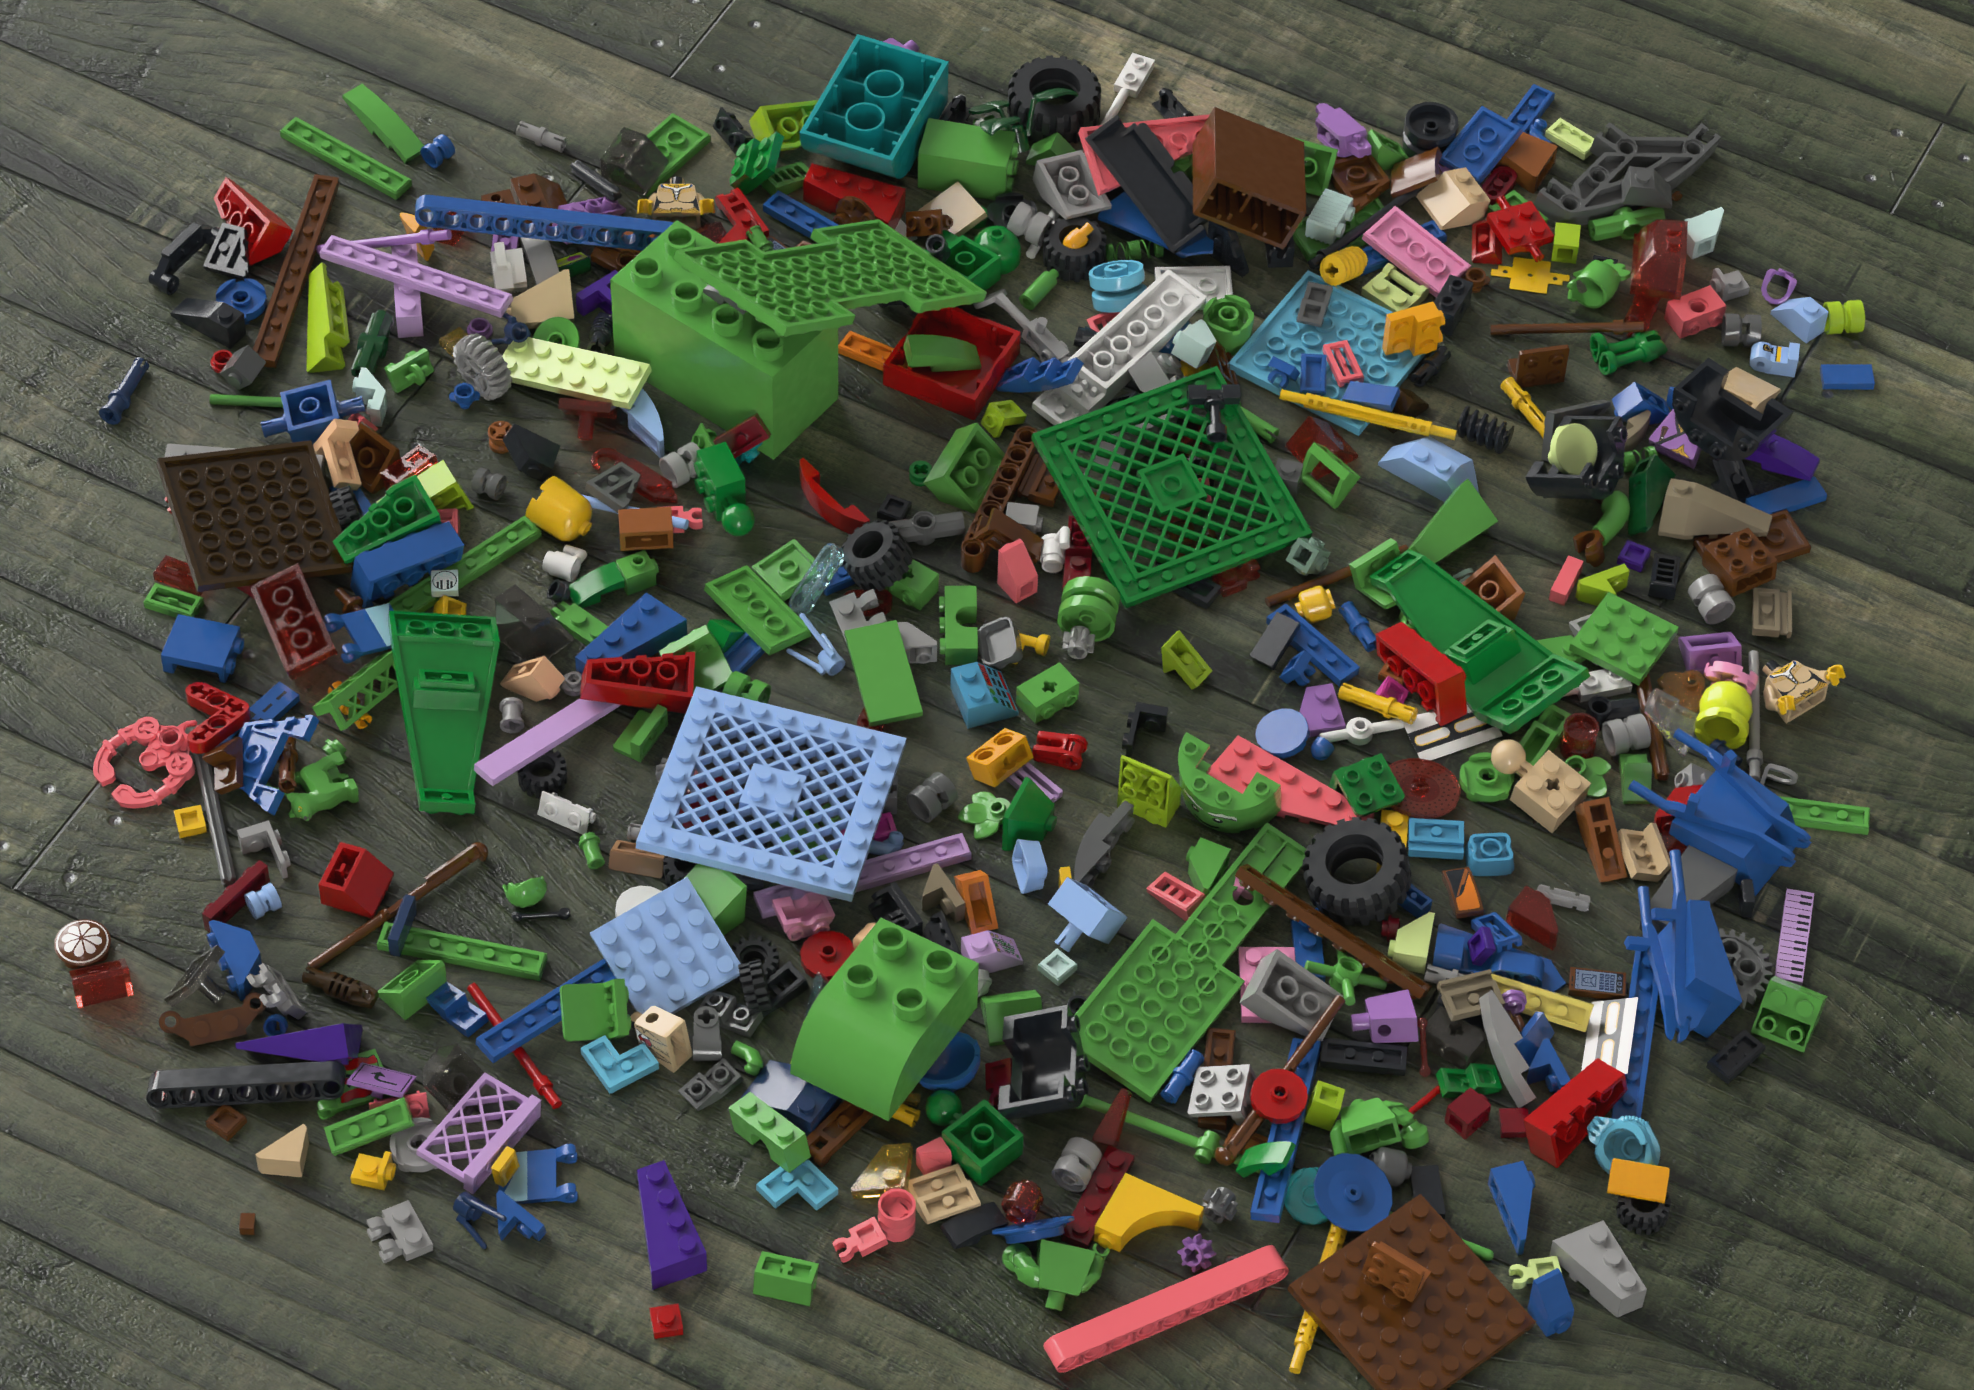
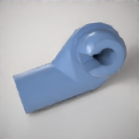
[869,831,904,856]

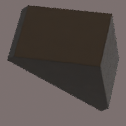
[1384,386,1429,434]

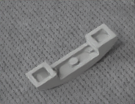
[519,237,559,285]

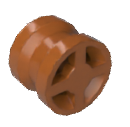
[488,421,512,454]

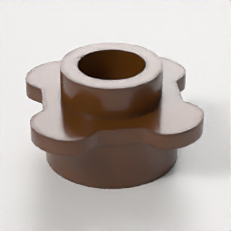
[1461,267,1490,293]

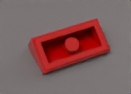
[1472,220,1502,264]

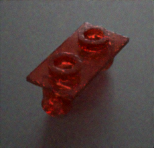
[1624,287,1662,337]

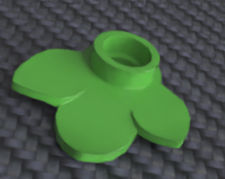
[1565,755,1611,798]
[958,791,1010,840]

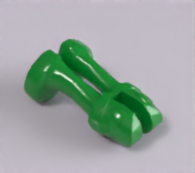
[1590,330,1668,375]

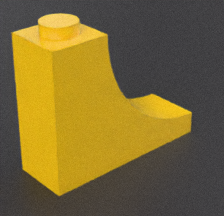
[1094,1173,1204,1252]

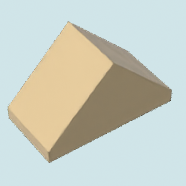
[256,1124,309,1177]

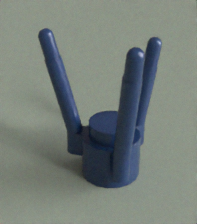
[487,312,531,345]
[453,1191,518,1249]

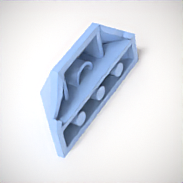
[1378,436,1479,502]

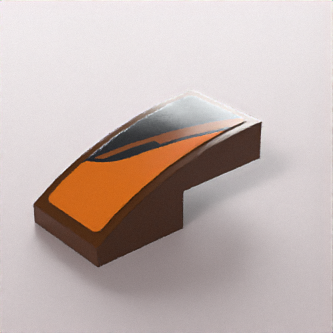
[1442,867,1484,919]

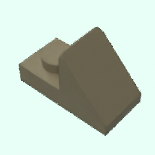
[922,863,965,923]

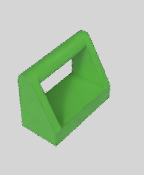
[1302,442,1361,509]

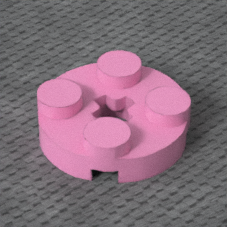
[1704,661,1759,696]

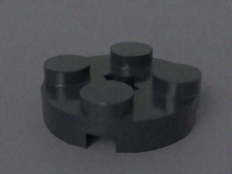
[987,192,1037,227]

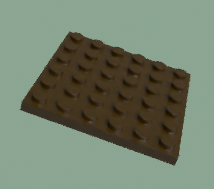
[156,440,353,592]

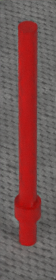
[467,983,562,1109]

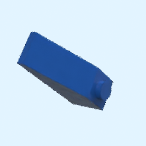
[1488,1161,1535,1256]

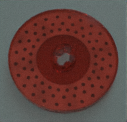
[1389,758,1461,819]

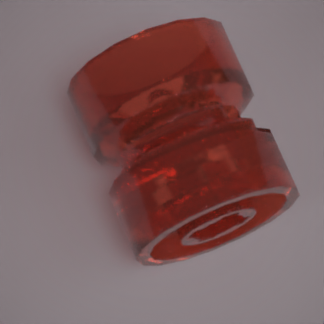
[1560,713,1599,760]

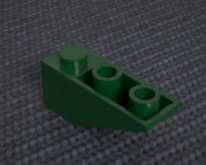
[1628,454,1676,536]

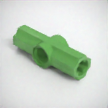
[1588,207,1666,241]

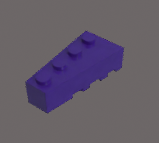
[637,1160,707,1290]

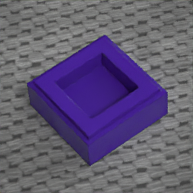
[1616,540,1652,573]
[1467,926,1496,966]

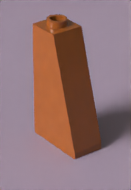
[1495,132,1558,194]

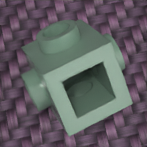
[1286,536,1331,576]

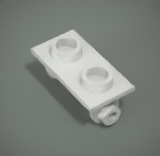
[538,791,597,835]

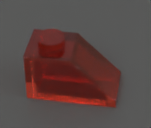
[1506,886,1559,951]

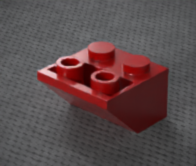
[318,842,394,918]

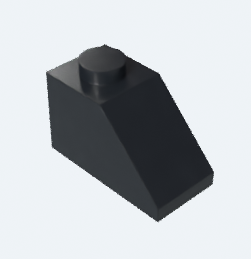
[503,423,560,482]

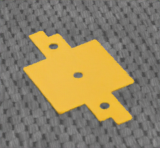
[1491,257,1570,294]

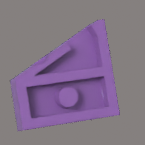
[1300,683,1346,737]

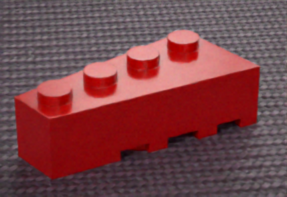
[803,163,906,230]
[580,651,695,714]

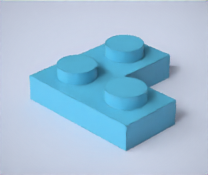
[581,1035,659,1094]
[756,1159,838,1211]

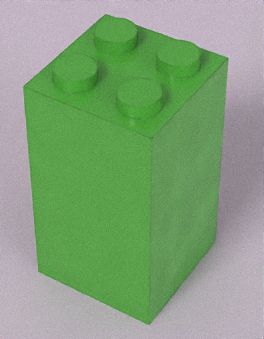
[918,118,1020,200]

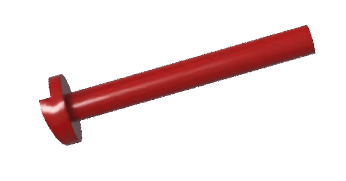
[1398,1085,1441,1129]

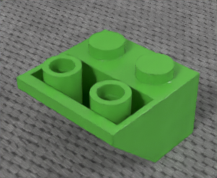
[1751,976,1828,1053]

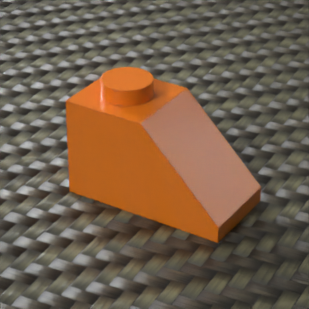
[954,870,998,934]

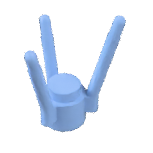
[786,613,845,676]

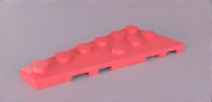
[1078,114,1210,196]

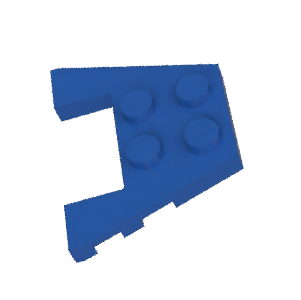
[238,715,320,816]

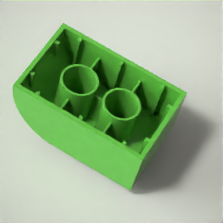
[790,918,979,1121]

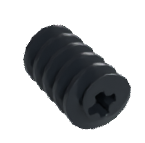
[1457,405,1514,454]

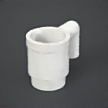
[1040,526,1070,573]
[542,544,587,582]

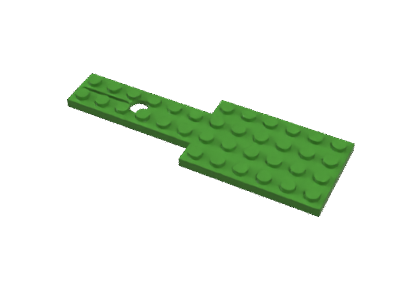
[1075,822,1306,1103]

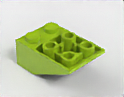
[1117,755,1182,828]

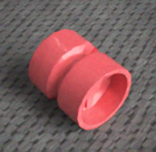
[878,1188,916,1242]

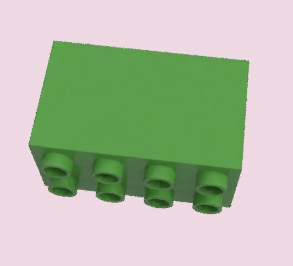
[610,220,838,460]

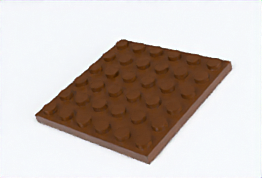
[1288,1194,1536,1390]

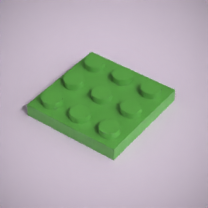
[1569,592,1679,686]

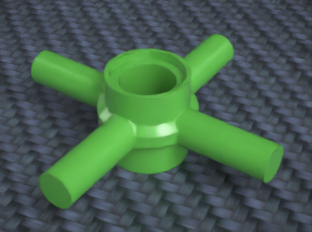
[1304,949,1387,1006]

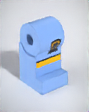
[1750,342,1800,377]

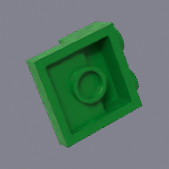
[729,131,784,195]

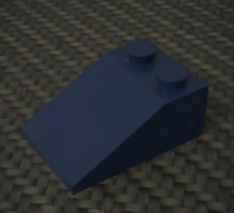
[740,1060,842,1137]

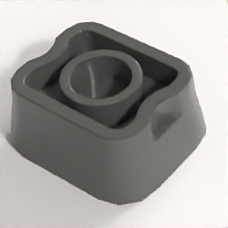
[978,617,1023,669]

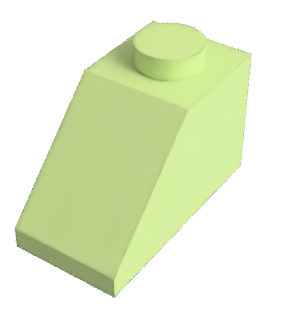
[1388,912,1435,974]

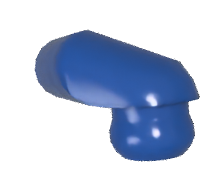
[1529,118,1553,144]

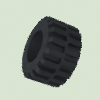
[1043,216,1106,282]
[839,520,913,591]

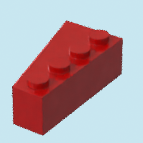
[1376,622,1467,726]
[1524,1058,1628,1168]

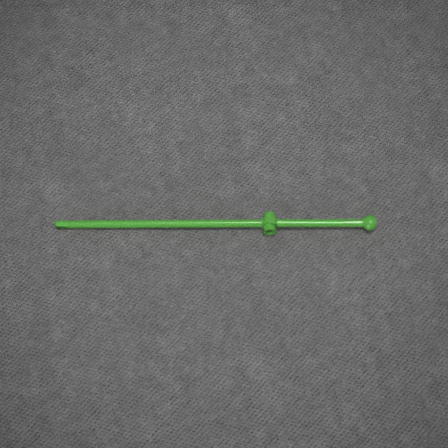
[1075,1094,1494,1261]

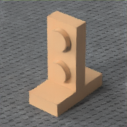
[313,419,362,490]

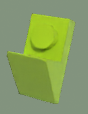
[1575,563,1630,606]
[1161,630,1212,690]

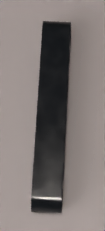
[146,1061,346,1109]

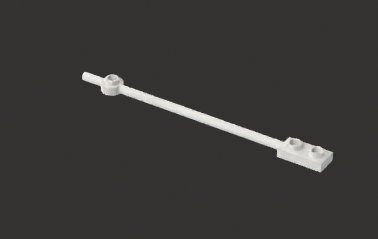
[1026,53,1155,259]
[1319,669,1632,745]

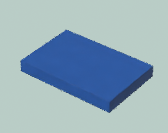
[1439,106,1523,185]

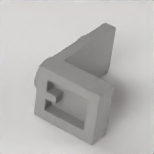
[237,820,291,879]

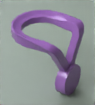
[1761,268,1797,304]

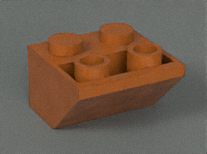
[618,507,674,551]

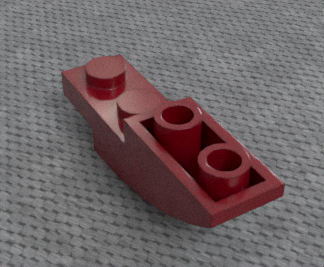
[1062,516,1093,592]

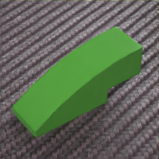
[903,334,981,372]
[1520,704,1574,766]

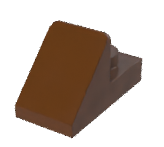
[202,737,243,795]

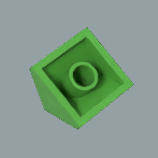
[378,960,447,1020]
[980,990,1042,1046]

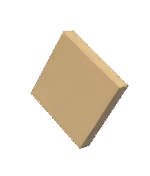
[918,181,988,237]

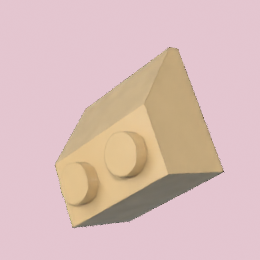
[1417,167,1490,230]

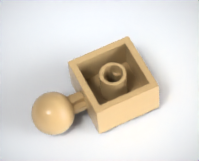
[1491,740,1591,833]

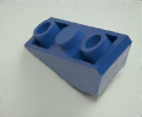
[206,920,262,1001]

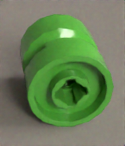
[722,671,771,704]

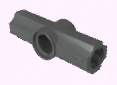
[889,511,965,546]

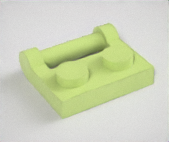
[1361,263,1429,312]

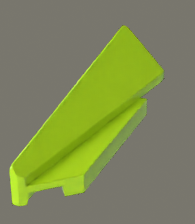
[306,263,350,373]

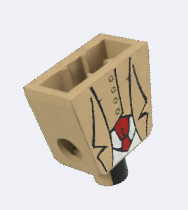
[630,1006,693,1073]

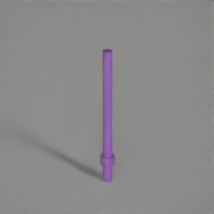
[316,229,452,255]

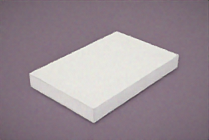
[1155,266,1233,310]

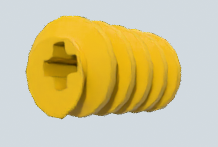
[1320,246,1368,286]

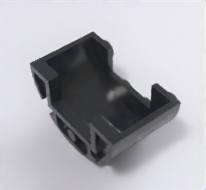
[1672,358,1794,461]
[1525,416,1628,500]
[998,1005,1090,1120]

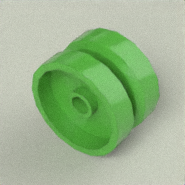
[1057,576,1120,642]

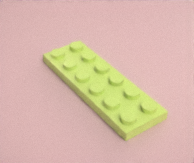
[503,337,652,409]

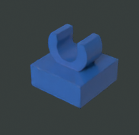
[1268,356,1300,389]
[1279,650,1316,687]

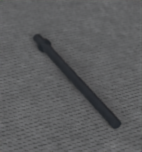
[1308,185,1428,269]

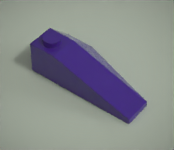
[235,1023,363,1066]

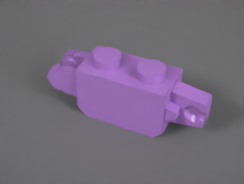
[1315,103,1372,158]

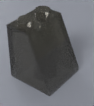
[495,584,574,661]

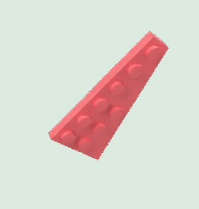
[1208,735,1374,826]

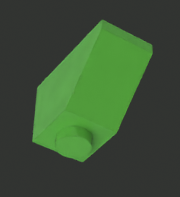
[1186,837,1231,896]

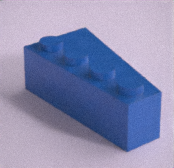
[350,521,464,609]
[575,592,687,675]

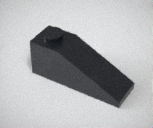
[170,297,246,349]

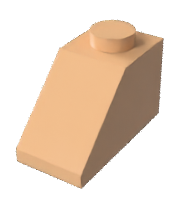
[500,656,565,702]

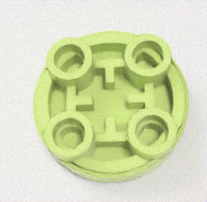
[1548,423,1598,475]

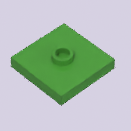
[752,539,826,601]

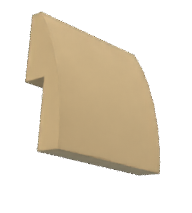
[905,1163,981,1224]

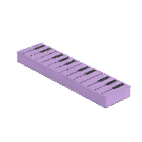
[1774,888,1814,986]

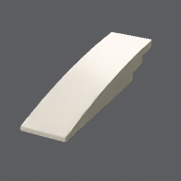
[1032,269,1207,425]

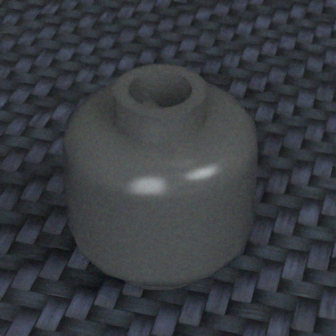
[1369,1147,1412,1187]

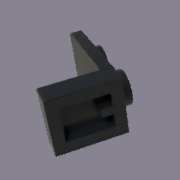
[1122,702,1168,758]

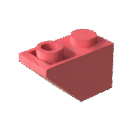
[997,539,1038,603]

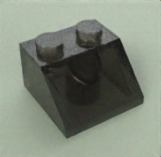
[600,127,669,196]

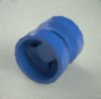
[420,134,455,168]

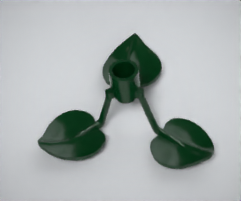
[968,88,1079,153]

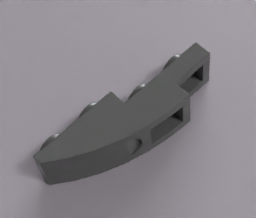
[1074,801,1135,888]

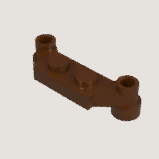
[159,992,266,1047]

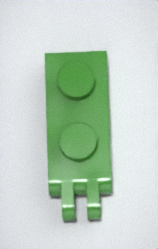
[550,601,608,646]

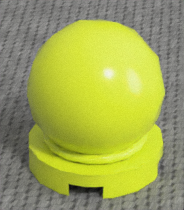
[1694,681,1753,749]

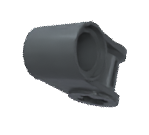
[693,1006,722,1062]

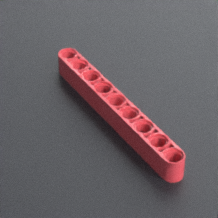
[1043,1245,1289,1373]

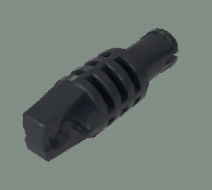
[588,312,613,354]

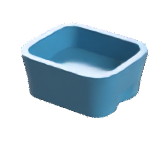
[1464,833,1514,876]

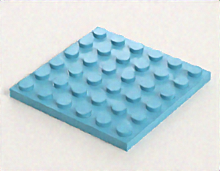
[1229,270,1426,436]

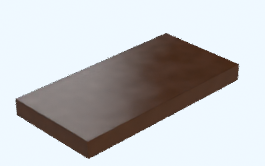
[1693,509,1811,563]

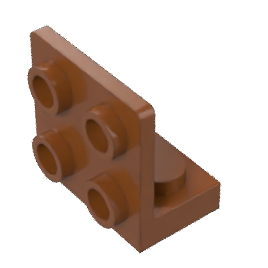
[1362,1241,1431,1302]

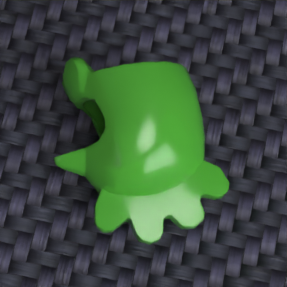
[1567,259,1631,309]

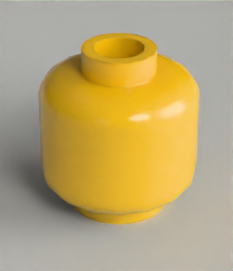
[1295,585,1336,624]

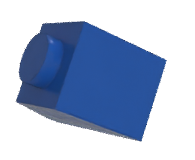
[1612,382,1670,425]
[1527,1268,1574,1337]

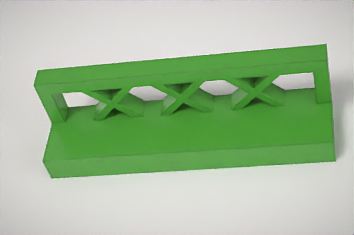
[312,651,398,731]

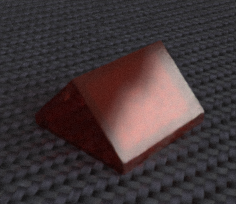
[1286,416,1358,480]
[69,958,134,1008]

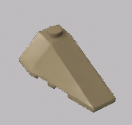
[1658,478,1772,540]

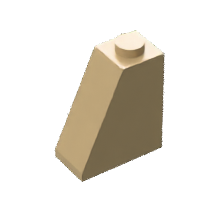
[506,269,574,329]

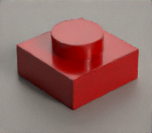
[649,1303,683,1339]

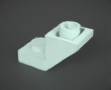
[352,367,387,427]

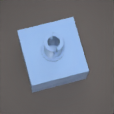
[1048,877,1128,952]

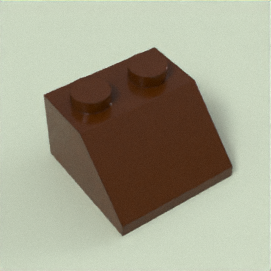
[510,173,567,226]

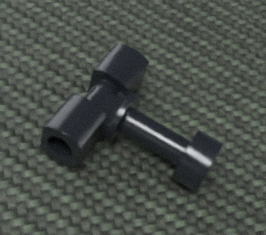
[1187,384,1241,443]

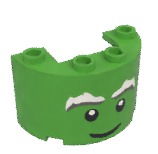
[1178,732,1281,833]

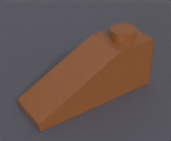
[1575,797,1627,883]

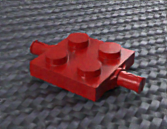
[1486,195,1554,262]

